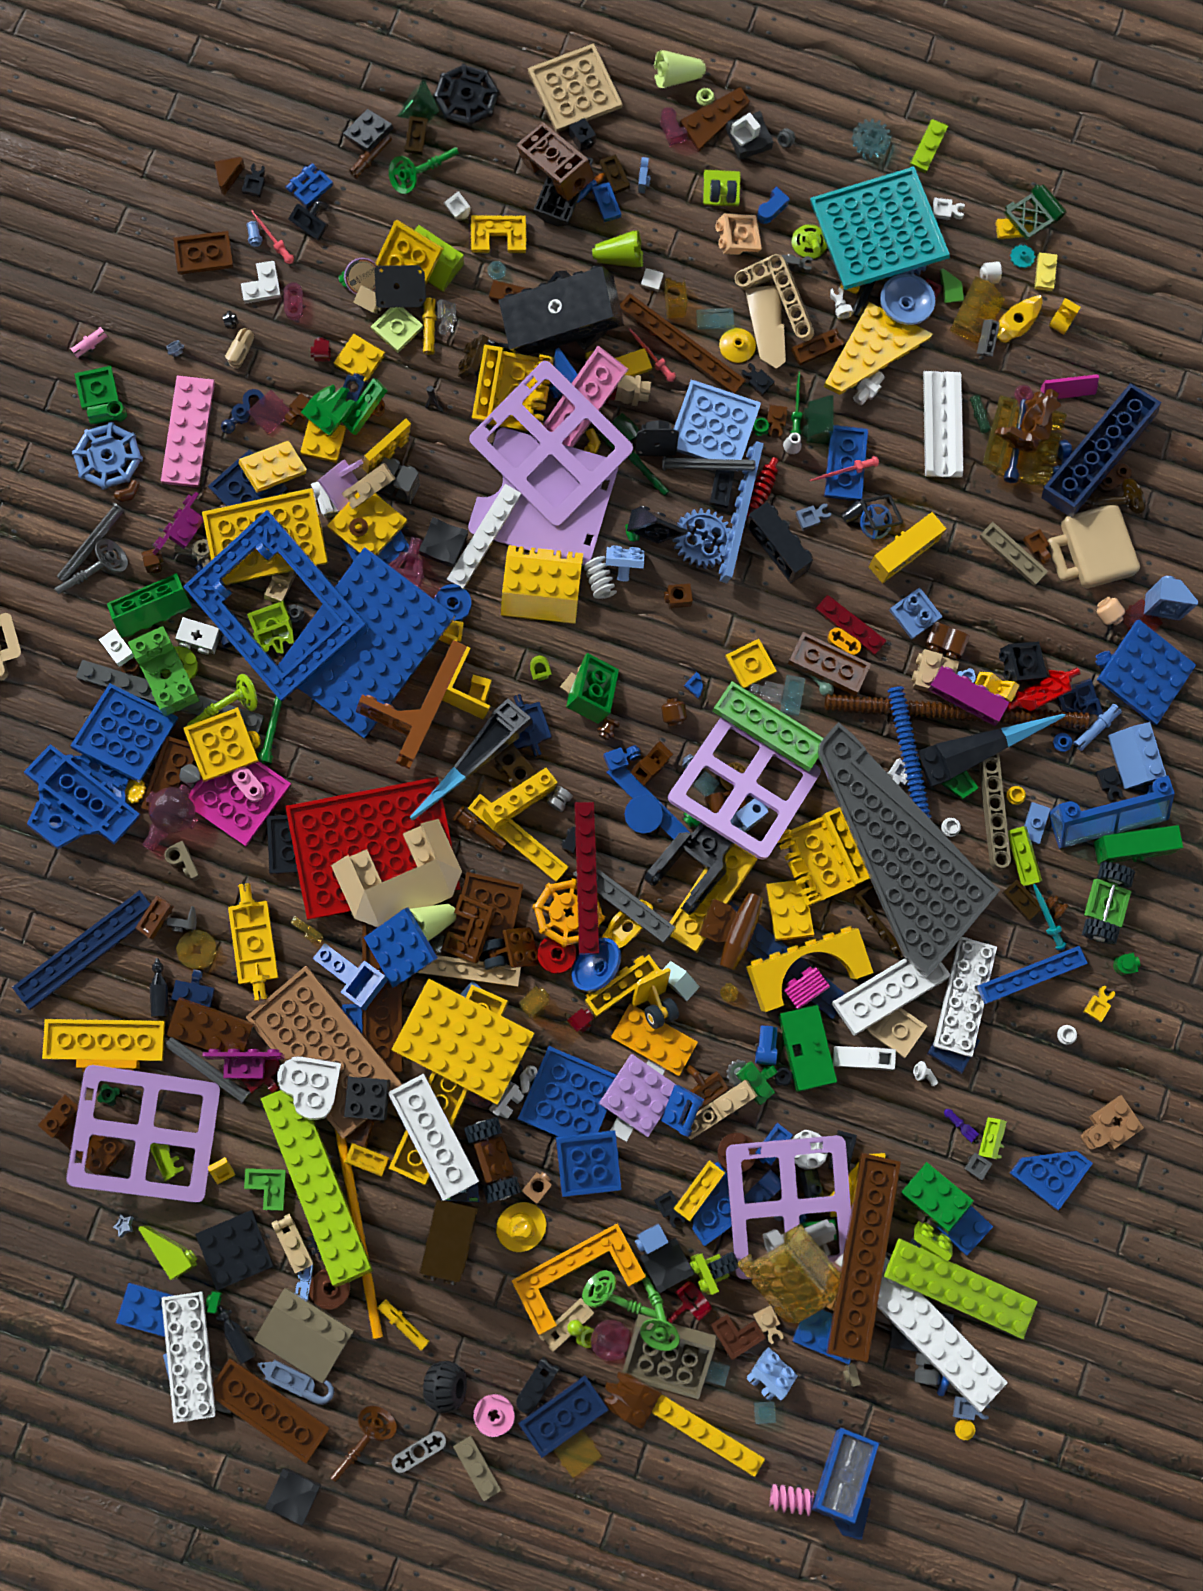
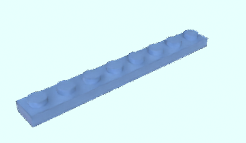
[719,441,763,583]

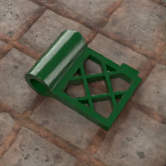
[1004,184,1067,240]

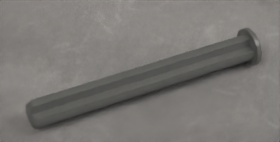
[662,456,756,471]
[57,503,126,582]
[165,1037,251,1105]

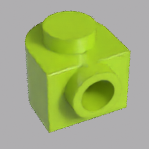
[530,656,552,681]

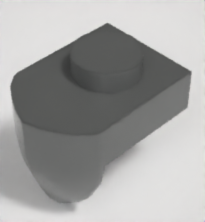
[179,764,201,789]
[167,906,197,933]

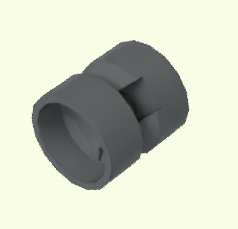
[914,1352,941,1385]

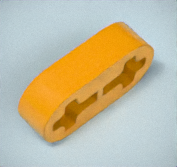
[827,628,861,656]

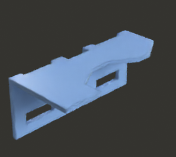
[296,1265,314,1300]

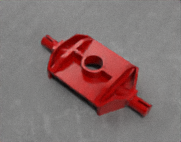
[1007,667,1081,711]

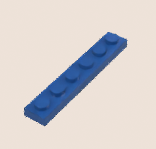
[977,946,1087,1004]

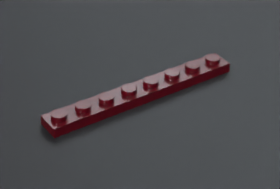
[574,802,599,955]

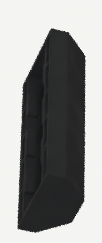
[534,156,593,226]

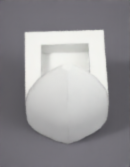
[444,191,471,220]

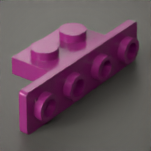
[152,492,204,555]
[202,1049,285,1079]

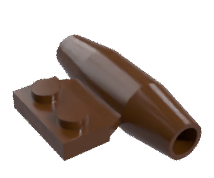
[698,893,763,971]

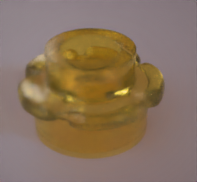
[720,983,738,1002]

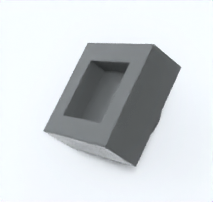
[964,1153,992,1181]

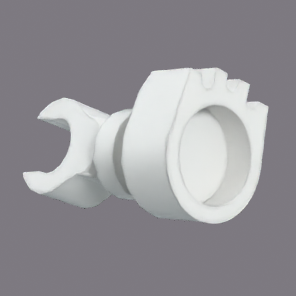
[830,287,853,319]

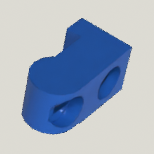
[757,187,790,224]

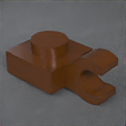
[284,393,309,426]
[1023,529,1052,565]

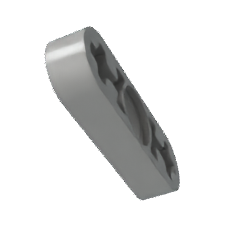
[392,1431,446,1473]

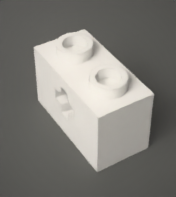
[175,617,222,655]

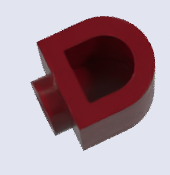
[310,338,331,362]
[567,1008,595,1033]

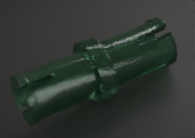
[969,395,992,433]

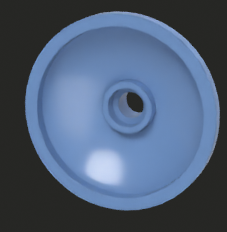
[880,274,935,325]

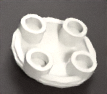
[792,1130,828,1170]

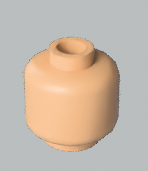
[1097,597,1125,625]

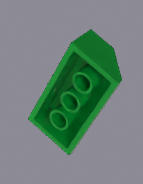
[107,573,192,638]

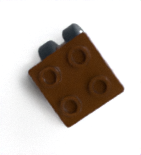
[482,927,539,970]

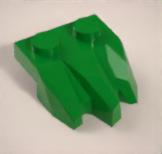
[301,384,356,436]

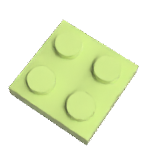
[371,307,423,353]

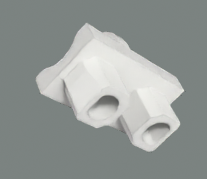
[488,1081,524,1119]

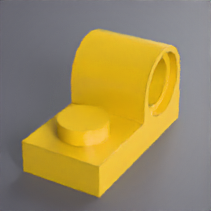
[1049,298,1081,335]

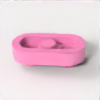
[232,767,265,802]

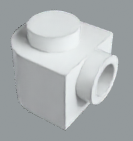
[980,262,1002,285]

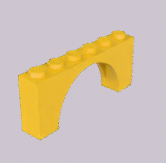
[747,926,873,1012]

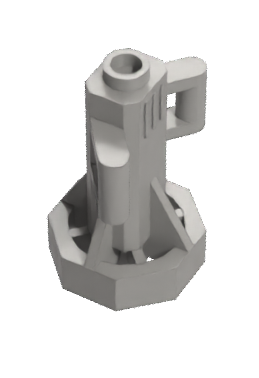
[763,1219,836,1273]

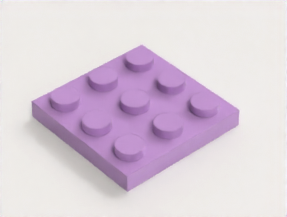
[599,1054,676,1137]

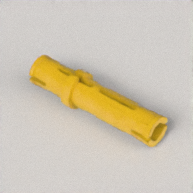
[422,298,437,355]
[377,1299,429,1351]

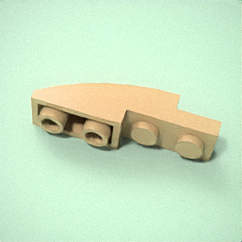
[682,1079,758,1140]

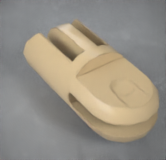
[225,328,254,369]

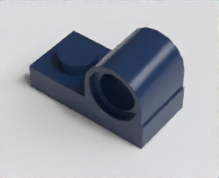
[744,1169,781,1203]

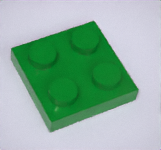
[74,366,119,410]

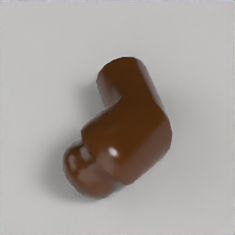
[114,480,140,502]

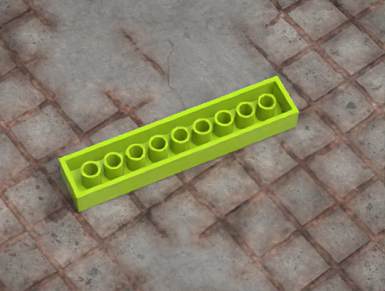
[261,1090,373,1287]

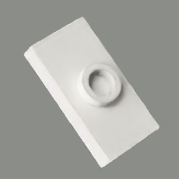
[99,629,134,667]

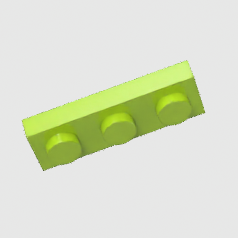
[909,119,948,174]
[1008,826,1042,886]

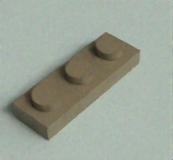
[453,1435,501,1502]

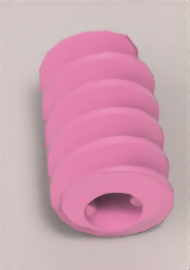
[770,1484,814,1516]

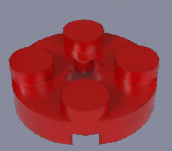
[538,935,576,974]

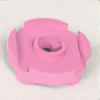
[474,1394,514,1437]

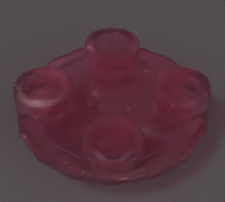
[591,1320,630,1360]

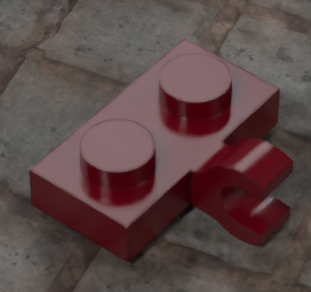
[241,1060,281,1093]

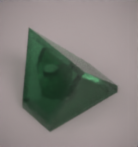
[396,80,439,122]

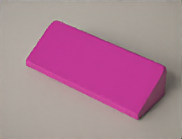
[1041,375,1099,399]

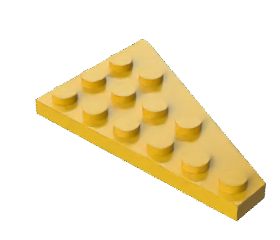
[824,302,933,395]

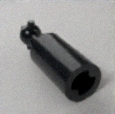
[150,958,169,1018]
[216,1305,257,1364]

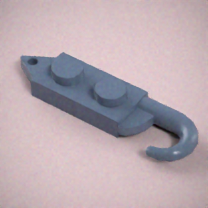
[258,1360,334,1405]

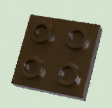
[458,334,489,379]

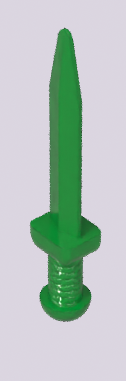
[791,371,803,435]

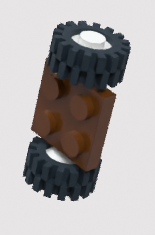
[464,1117,522,1203]

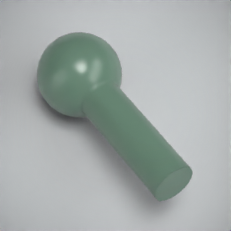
[811,675,834,696]

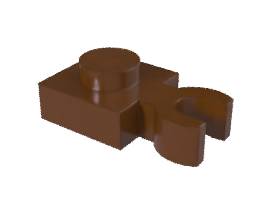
[767,405,787,438]

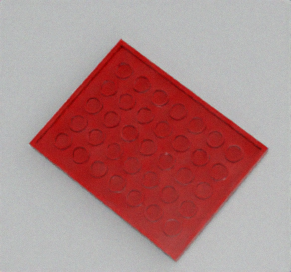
[285,777,461,920]

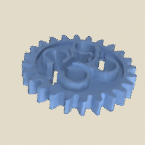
[673,508,732,569]

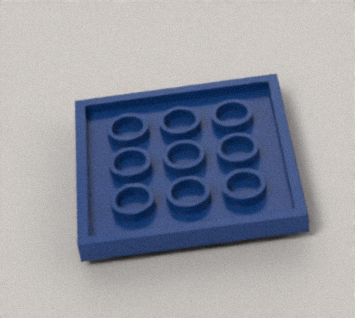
[1097,620,1196,725]
[70,683,178,783]
[518,1046,617,1137]

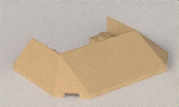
[331,819,462,928]

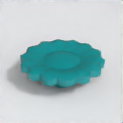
[1010,245,1035,268]

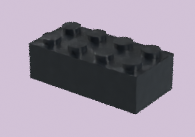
[746,502,813,584]

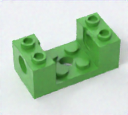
[128,626,200,717]

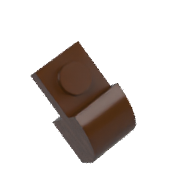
[630,741,673,786]

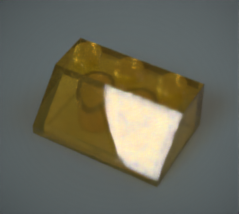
[949,276,1005,344]

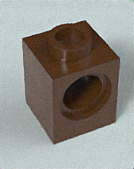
[664,583,693,609]

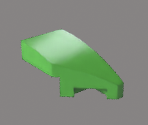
[940,268,964,303]

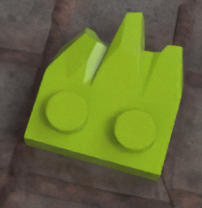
[247,601,294,653]

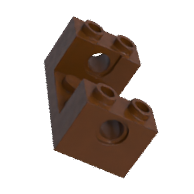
[516,122,595,201]
[38,1094,130,1176]

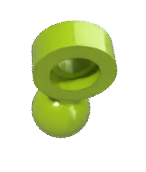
[567,1320,597,1348]

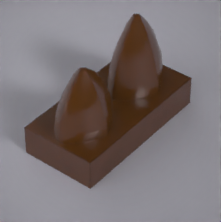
[136,895,174,939]

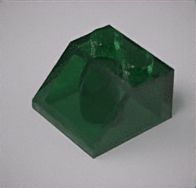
[803,395,833,444]

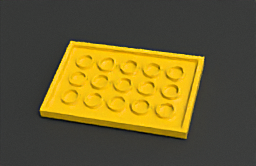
[202,488,328,586]
[391,979,535,1105]

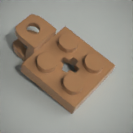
[1081,1095,1144,1150]

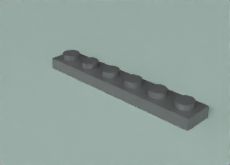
[573,868,676,944]

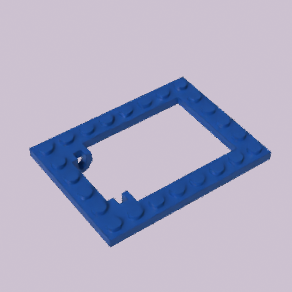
[183,510,367,701]

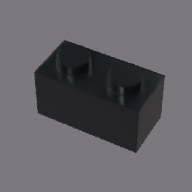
[561,826,576,854]

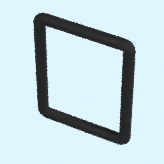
[860,494,903,530]

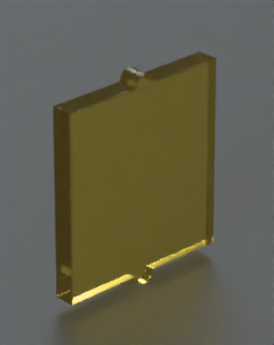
[553,1429,601,1478]

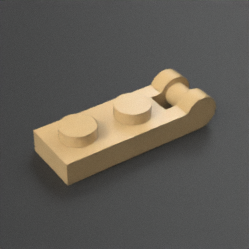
[341,463,395,509]
[272,1214,314,1274]
[539,1298,594,1352]

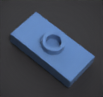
[1024,802,1050,845]

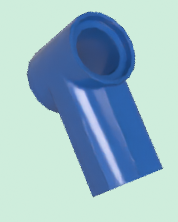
[755,1026,778,1066]

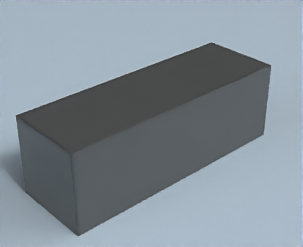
[977,319,1000,357]

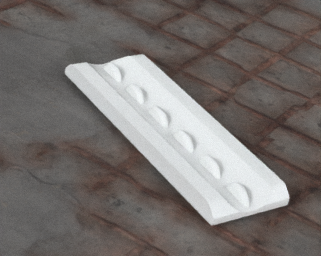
[923,371,963,478]
[934,937,997,1057]
[161,1292,215,1423]

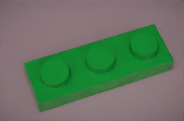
[342,378,388,435]

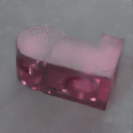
[660,107,687,146]

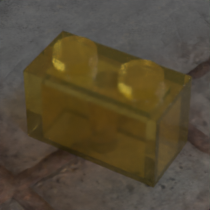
[519,986,550,1020]

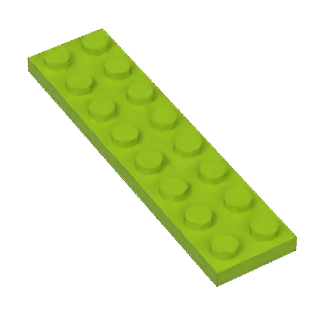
[883,1239,1038,1339]

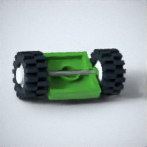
[1082,862,1135,944]

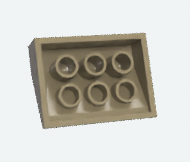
[254,1287,355,1383]
[622,1314,716,1400]

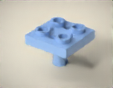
[606,546,644,581]

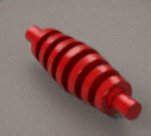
[746,457,779,520]

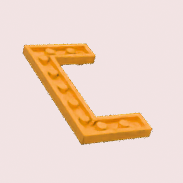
[511,1223,646,1336]

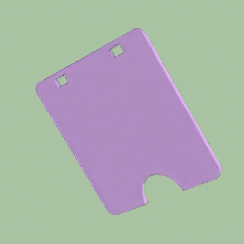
[468,428,618,567]

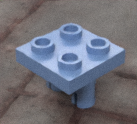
[889,587,943,639]

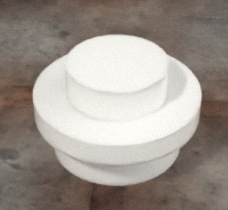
[941,818,961,837]
[1057,1025,1077,1045]

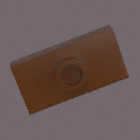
[489,280,526,301]

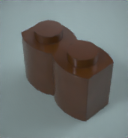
[925,622,970,660]

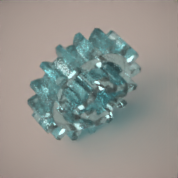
[852,118,892,158]

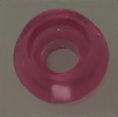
[1014,385,1033,402]

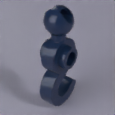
[221,389,266,434]

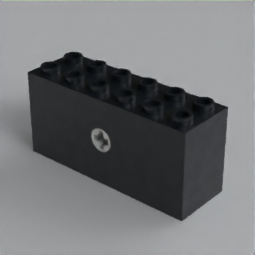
[499,266,624,356]

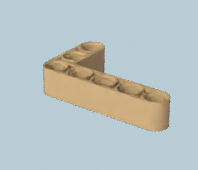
[735,254,814,341]

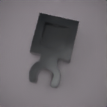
[242,163,265,198]
[741,363,775,396]
[1095,765,1123,801]
[654,1190,685,1228]

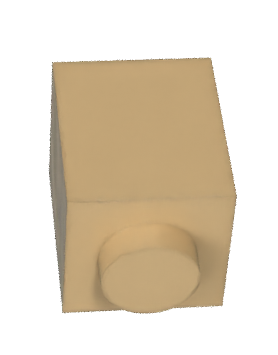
[353,286,384,314]

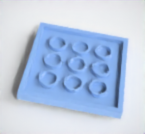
[673,380,761,471]

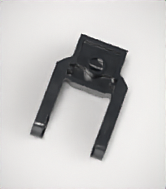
[644,823,734,915]

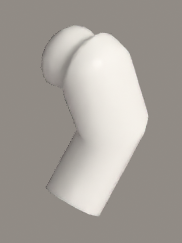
[520,1065,537,1094]

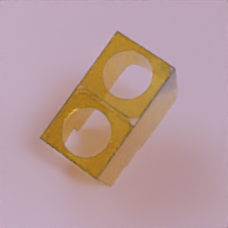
[664,277,687,318]

